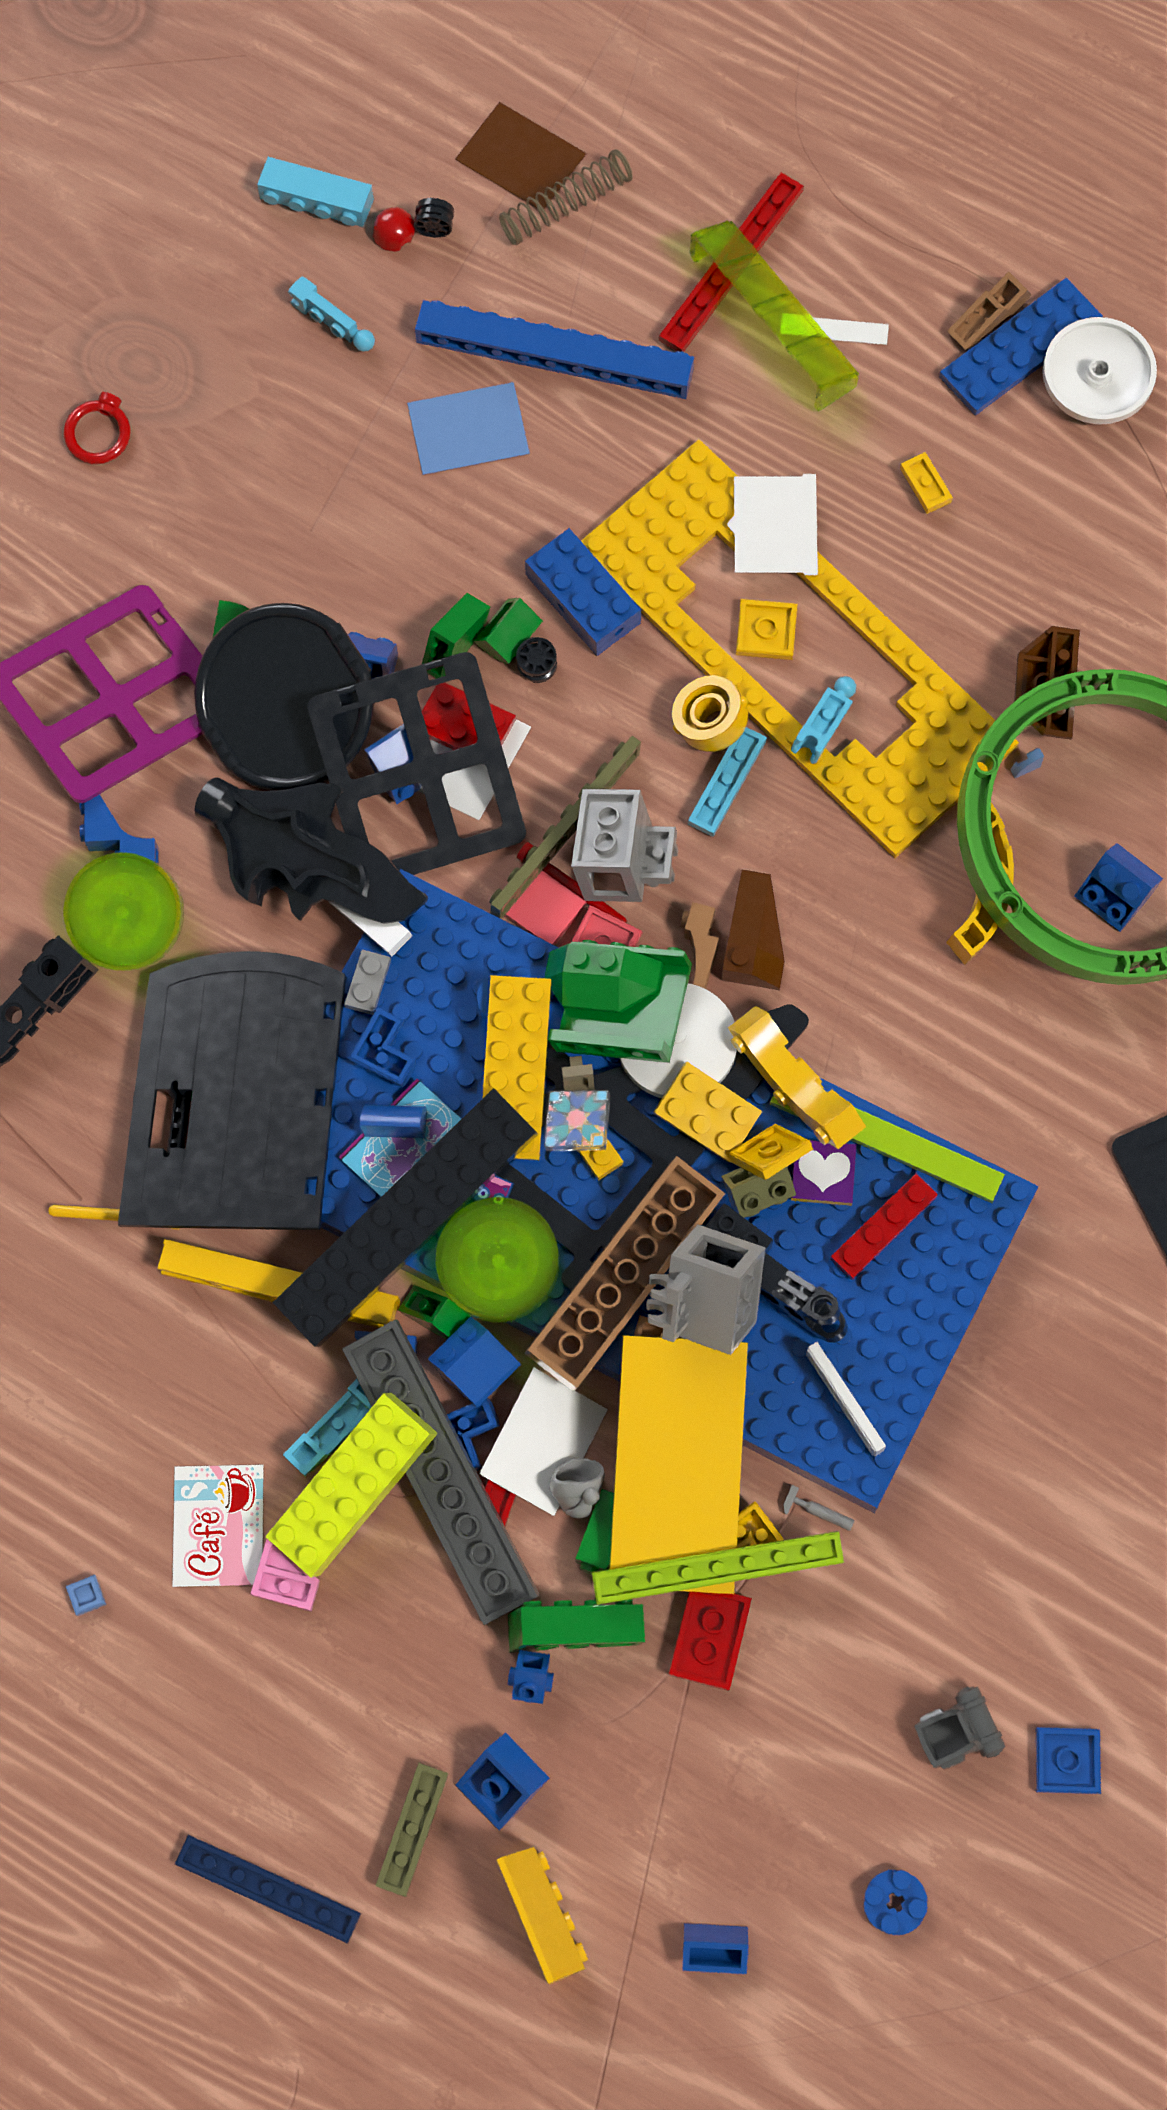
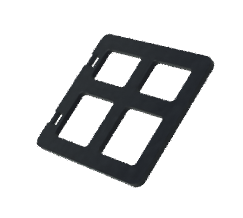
[307,652,526,875]

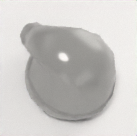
[549,1458,605,1518]

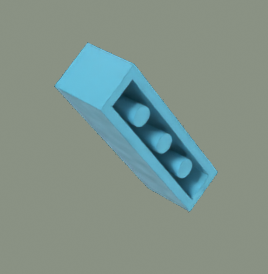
[257,157,374,227]

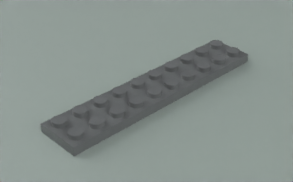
[342,1320,540,1625]

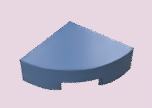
[1011,748,1044,779]

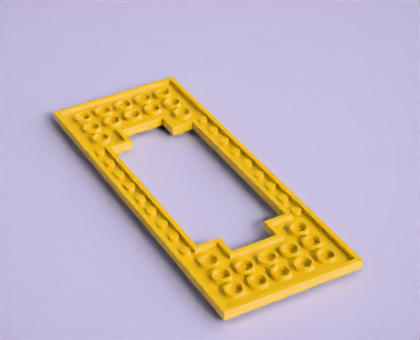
[581,439,1019,858]

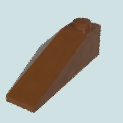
[722,869,785,991]

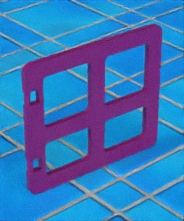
[0,585,202,803]

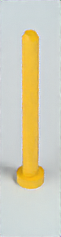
[49,1205,180,1230]

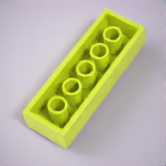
[265,1393,438,1578]

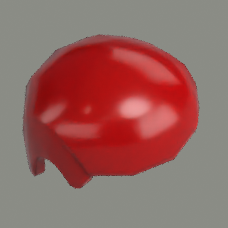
[372,207,415,252]

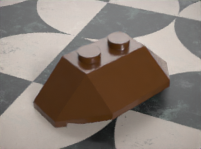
[1014,626,1080,740]

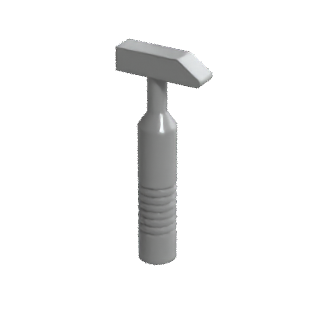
[784,1485,855,1531]

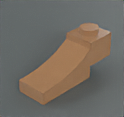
[947,271,1032,351]
[680,902,719,989]

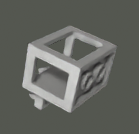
[571,789,678,902]
[646,1224,765,1355]

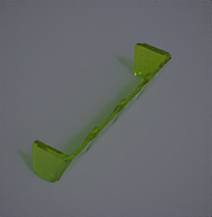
[690,221,859,411]

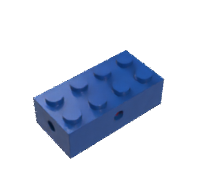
[525,528,641,656]

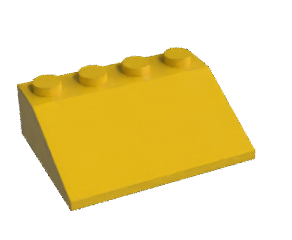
[497,1847,588,1985]

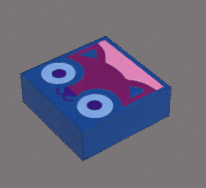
[474,1176,514,1211]

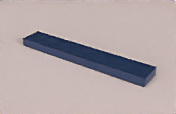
[175,1835,361,1944]

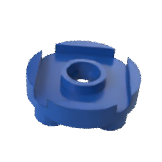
[863,1870,928,1936]

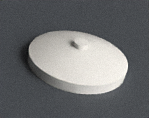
[1043,317,1157,424]
[619,983,737,1098]

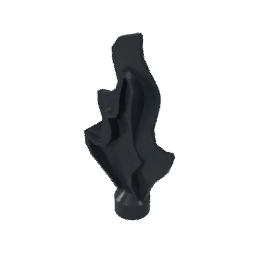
[195,777,428,924]

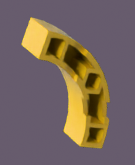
[946,803,1014,965]
[728,1006,866,1149]

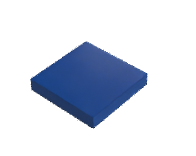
[1036,1727,1101,1794]

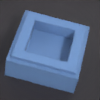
[66,1575,107,1616]

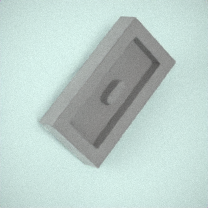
[345,950,391,1015]

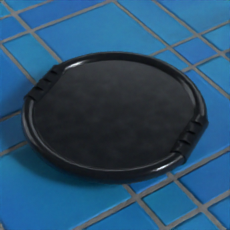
[194,603,374,791]

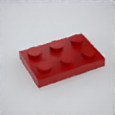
[422,682,516,750]
[669,1592,752,1691]

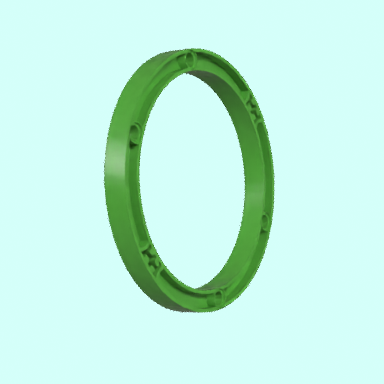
[957,669,1167,985]

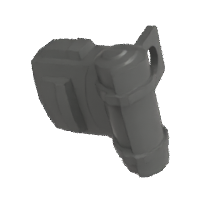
[915,1687,1006,1770]

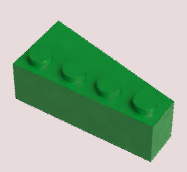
[508,1599,645,1653]

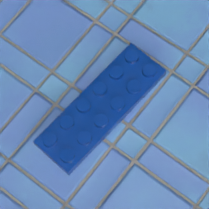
[939,277,1103,416]

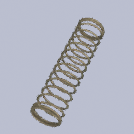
[499,149,633,245]

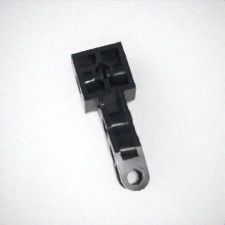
[0,935,99,1067]
[691,1203,848,1343]

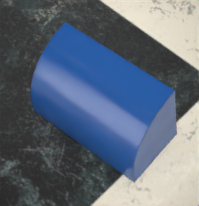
[360,1105,427,1138]
[682,1923,749,1974]

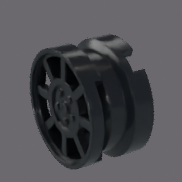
[414,198,454,238]
[516,637,557,683]

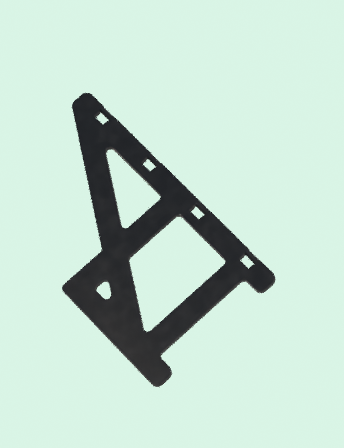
[496,1004,809,1291]

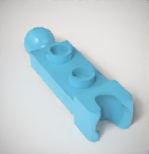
[288,276,375,352]
[791,676,856,764]

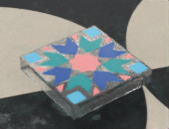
[544,1090,610,1151]

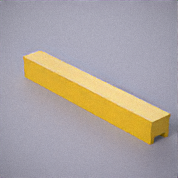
[158,1239,400,1328]

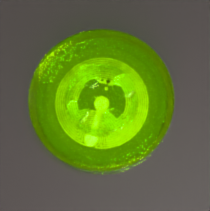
[63,852,184,971]
[436,1197,560,1322]

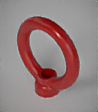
[64,392,131,464]

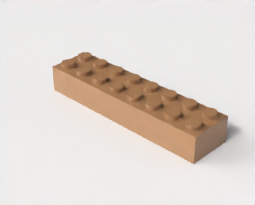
[524,1156,725,1391]

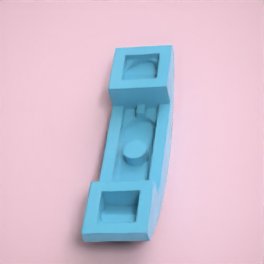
[283,1379,372,1476]

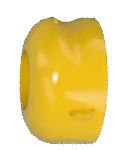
[672,675,748,752]

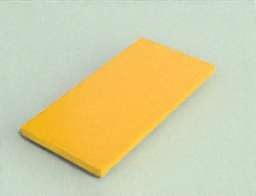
[610,1335,748,1594]

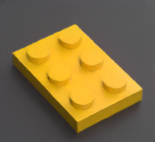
[653,1062,762,1162]

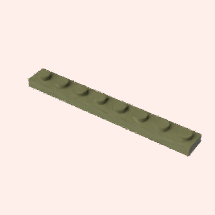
[489,736,641,919]

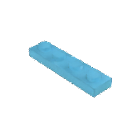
[688,727,767,837]

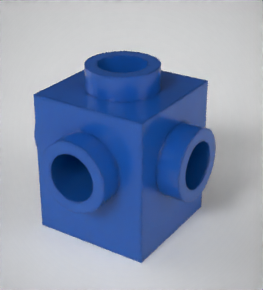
[508,1650,554,1704]

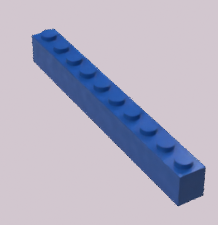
[415,300,694,399]

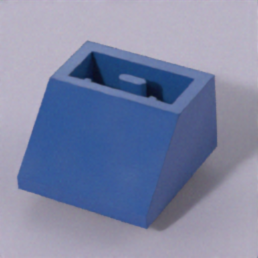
[1074,843,1163,932]

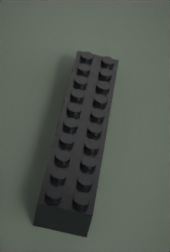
[272,1088,539,1347]

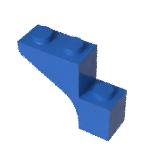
[79,794,159,877]

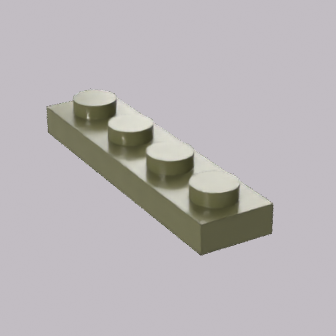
[376,1763,449,1897]

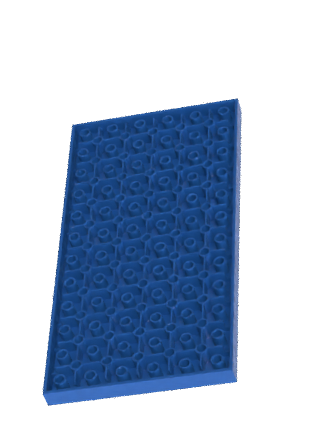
[306,869,1039,1514]

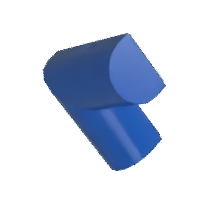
[348,1007,416,1087]
[447,1398,500,1472]

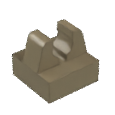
[562,1056,595,1094]

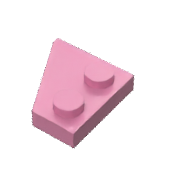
[251,1539,320,1611]

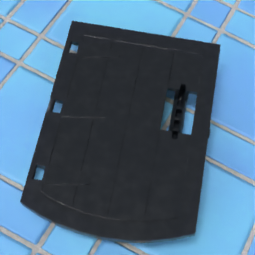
[118,951,346,1230]

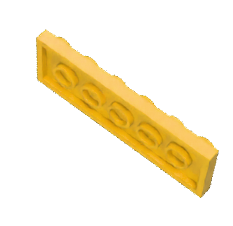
[482,975,552,1161]

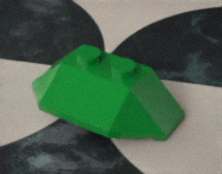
[544,943,663,1013]

